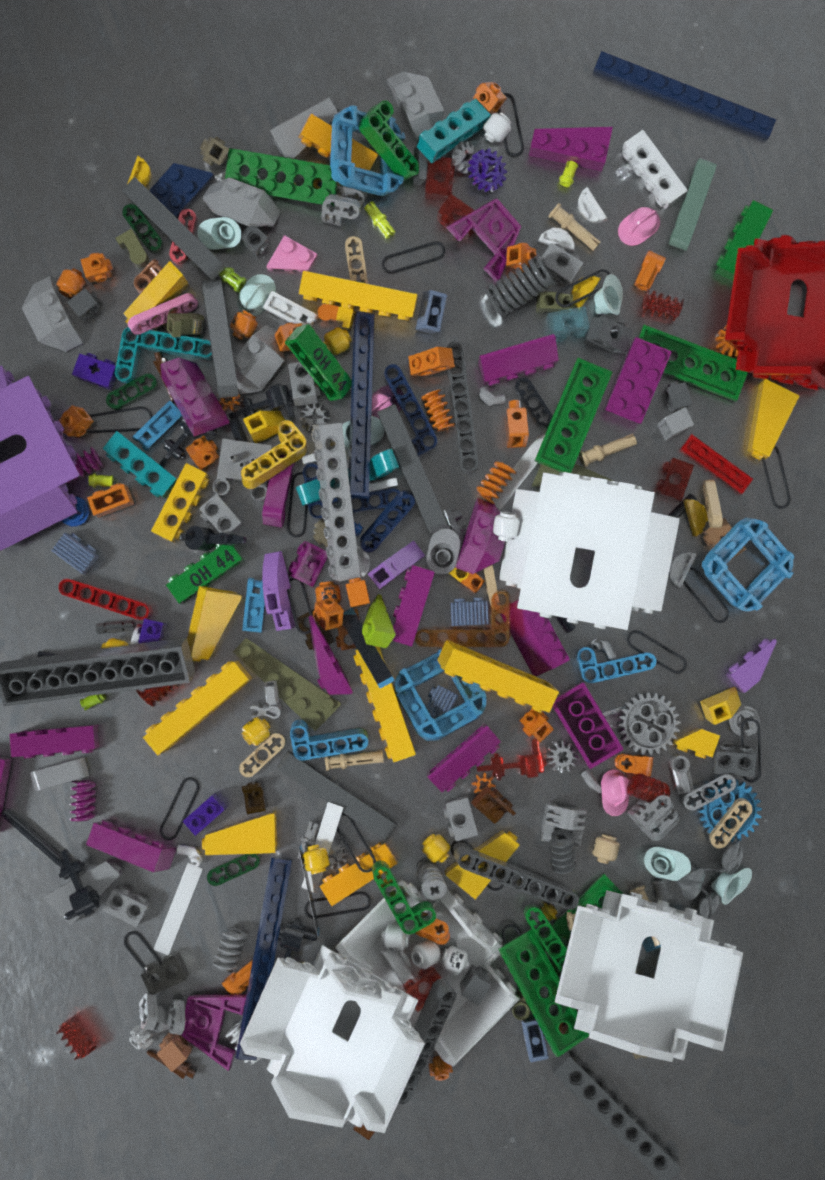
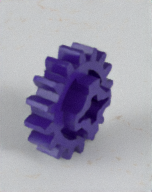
[467,148,507,192]

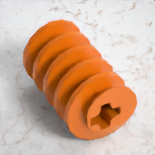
[421,389,456,432]
[476,461,517,504]

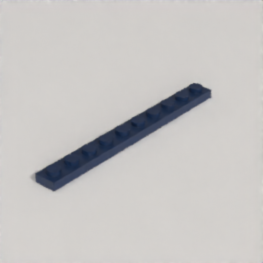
[594,51,776,139]
[348,311,375,499]
[235,857,292,1061]

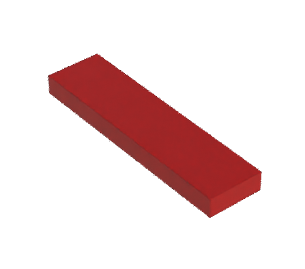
[680,434,753,495]

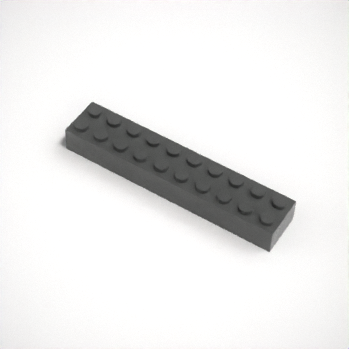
[0,637,196,707]

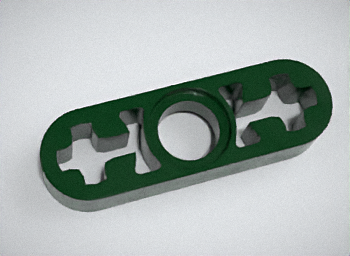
[122,204,163,253]
[106,373,158,410]
[207,854,261,886]

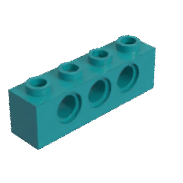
[417,98,491,163]
[102,431,177,499]

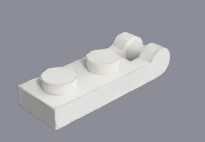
[263,291,319,327]

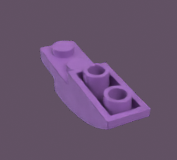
[262,551,296,631]

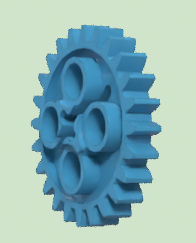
[698,779,762,842]

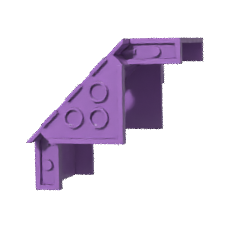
[0,366,80,551]

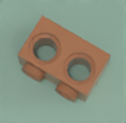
[156,1032,193,1072]

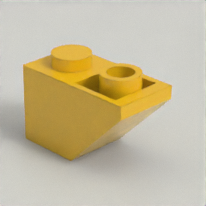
[243,411,285,443]
[700,687,742,725]
[672,728,720,759]

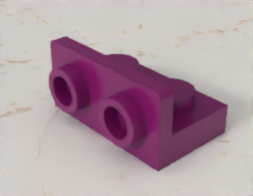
[288,541,327,587]

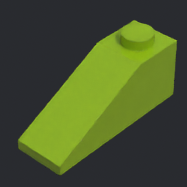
[362,594,396,648]

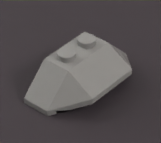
[386,71,444,144]
[203,178,281,227]
[22,276,84,352]
[234,324,285,395]

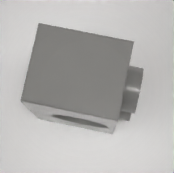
[537,243,583,286]
[443,795,478,841]

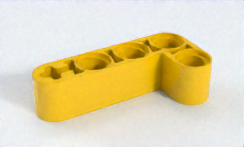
[241,420,307,489]

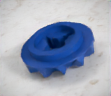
[61,496,90,527]

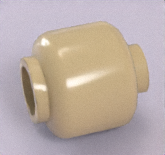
[592,834,620,864]

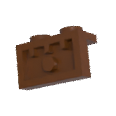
[471,786,516,824]

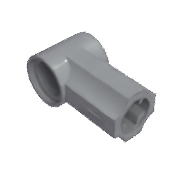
[669,754,694,794]

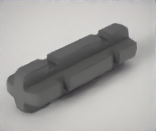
[96,621,134,634]

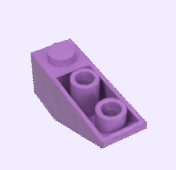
[368,541,425,590]
[725,638,777,693]

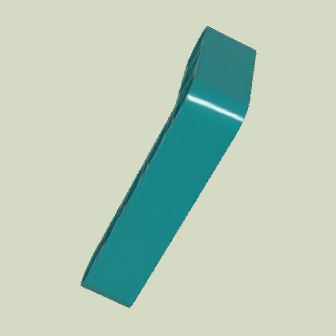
[115,327,213,384]
[296,449,399,506]

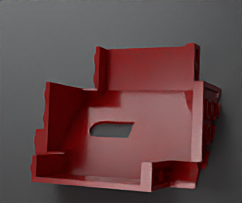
[725,235,825,390]

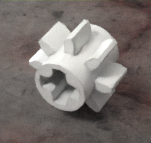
[129,1024,154,1050]

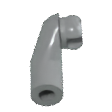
[479,387,506,406]
[590,639,617,661]
[581,769,602,793]

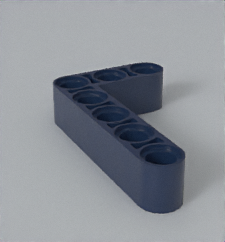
[384,364,437,468]
[303,463,400,520]

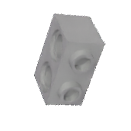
[288,362,320,407]
[657,407,694,441]
[199,493,244,534]
[102,885,151,928]

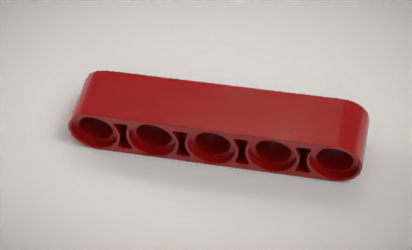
[58,579,153,620]

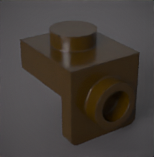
[241,782,266,815]

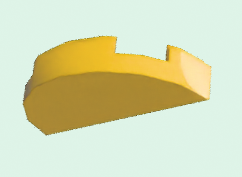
[127,155,151,188]
[571,276,601,311]
[683,499,708,537]

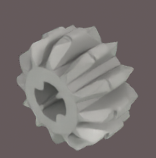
[545,740,579,773]

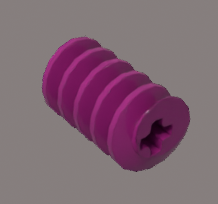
[67,447,103,483]
[70,780,96,822]

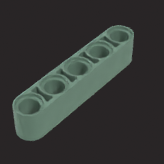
[668,158,717,251]

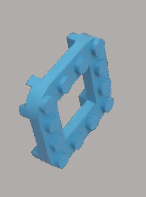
[330,106,405,196]
[702,517,795,611]
[394,649,487,741]

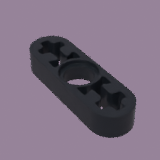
[514,377,553,428]

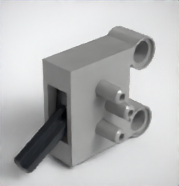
[213,417,273,503]

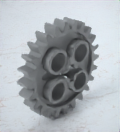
[617,692,681,755]

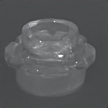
[615,164,633,181]

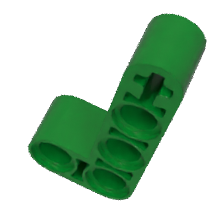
[358,100,419,181]
[372,860,436,935]
[524,904,567,972]

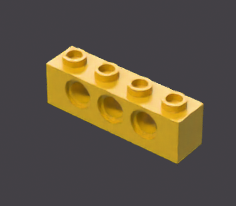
[151,463,210,543]

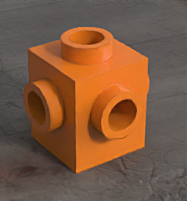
[473,82,507,114]
[506,243,536,273]
[80,253,113,283]
[274,322,302,352]
[59,405,94,438]
[185,436,219,470]
[313,598,344,630]
[519,709,554,742]

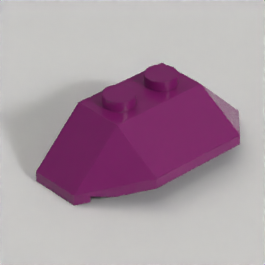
[455,498,505,574]

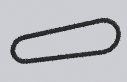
[86,406,152,433]

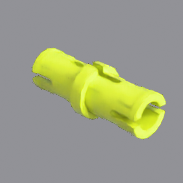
[364,201,396,239]

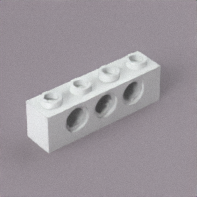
[622,130,688,210]

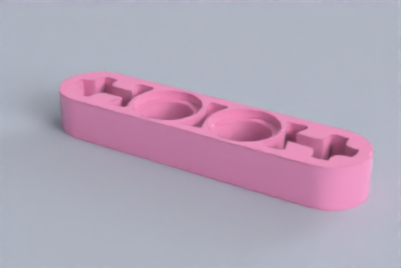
[128,293,198,335]

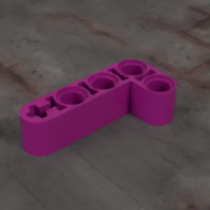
[262,455,295,528]

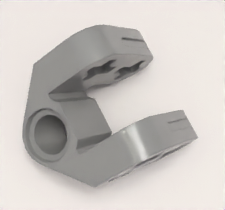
[321,182,366,226]
[627,795,680,841]
[541,803,587,847]
[139,994,185,1035]

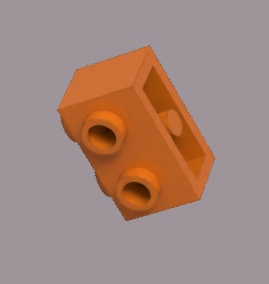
[87,483,135,518]

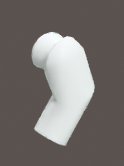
[177,845,203,867]

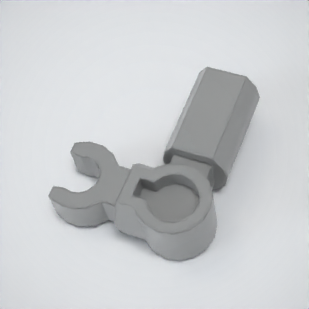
[250,681,282,719]

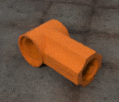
[634,250,666,291]
[221,960,253,995]

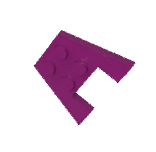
[446,198,521,282]
[181,995,247,1071]

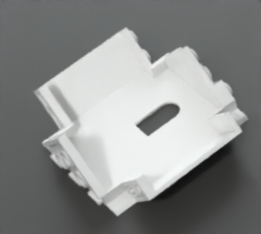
[499,472,680,630]
[335,880,520,1066]
[555,890,743,1062]
[240,945,425,1133]

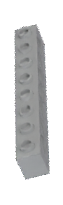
[311,422,360,582]

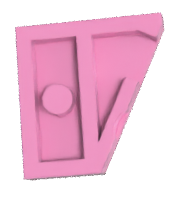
[266,235,318,272]

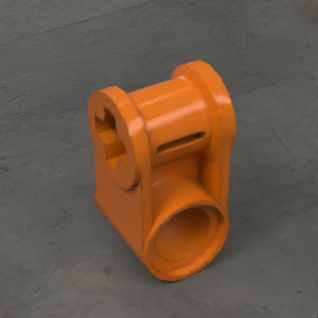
[614,753,654,776]
[415,912,450,945]

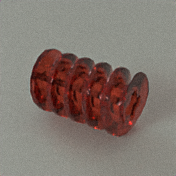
[641,288,684,321]
[136,684,180,707]
[627,773,671,805]
[56,1014,97,1061]

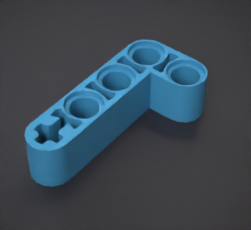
[576,647,656,683]
[290,720,368,760]

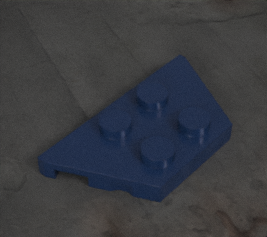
[149,163,214,219]

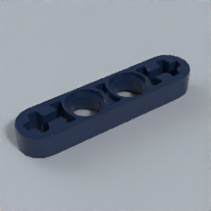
[359,490,415,552]

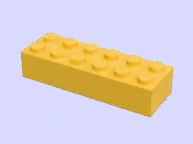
[299,271,419,321]
[437,639,559,713]
[353,646,416,763]
[143,661,253,756]

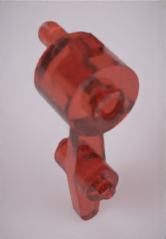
[477,739,547,780]

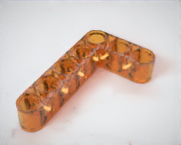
[415,589,511,647]

